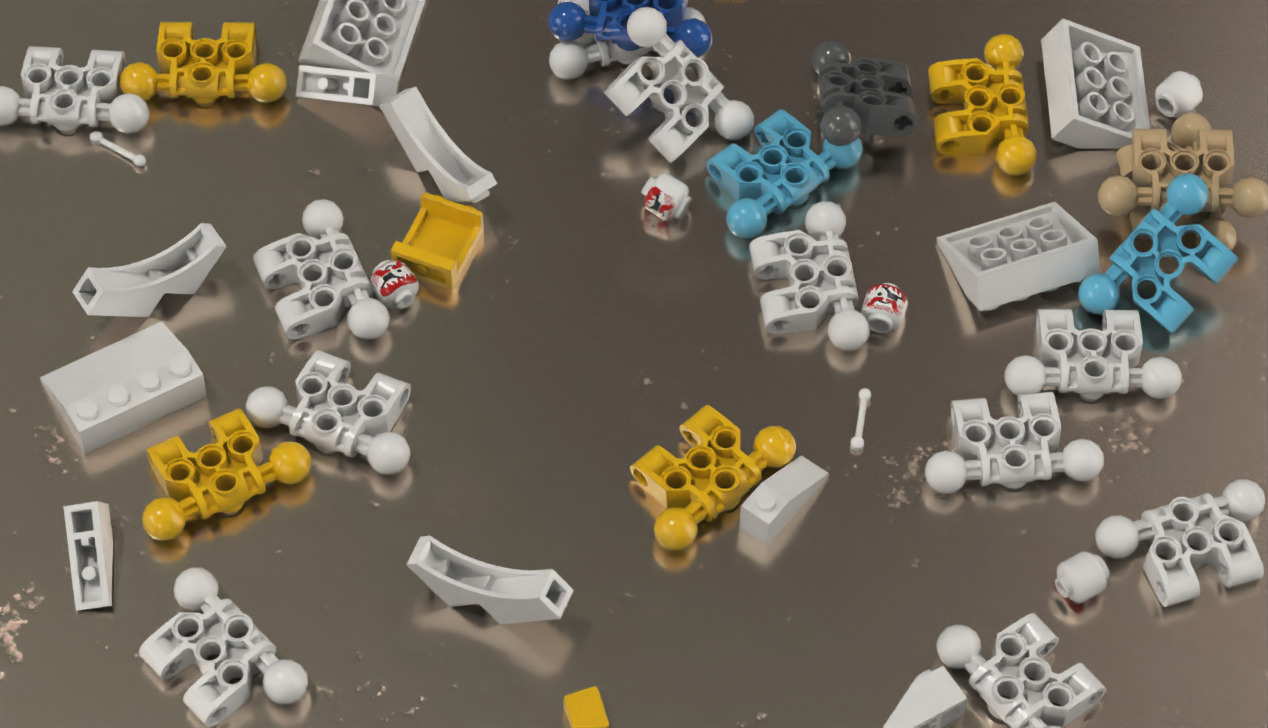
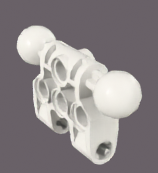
[549,0,706,80]
[604,7,754,163]
[0,46,149,134]
[253,199,390,340]
[749,201,870,351]
[1004,309,1182,399]
[245,350,411,475]
[924,392,1104,494]
[1095,479,1265,607]
[139,567,308,727]
[936,613,1107,728]

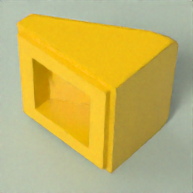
[563,686,609,728]

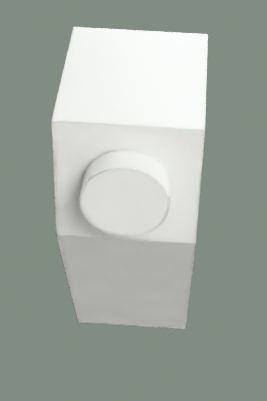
[296,65,398,107]
[739,455,829,546]
[63,501,113,611]
[883,666,967,728]

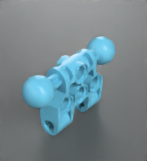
[706,109,863,239]
[1078,173,1239,335]

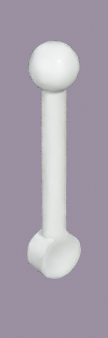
[90,131,146,167]
[850,388,872,451]

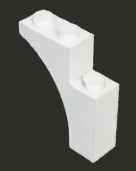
[379,87,497,205]
[72,223,227,317]
[406,536,573,625]

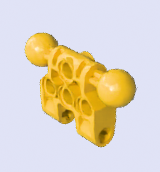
[119,22,287,104]
[928,34,1037,176]
[630,405,796,550]
[142,408,312,541]

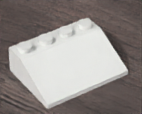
[298,0,425,81]
[1041,19,1150,149]
[937,202,1101,311]
[40,321,207,454]

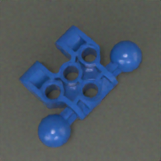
[548,0,713,57]

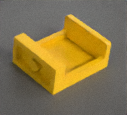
[390,192,484,290]

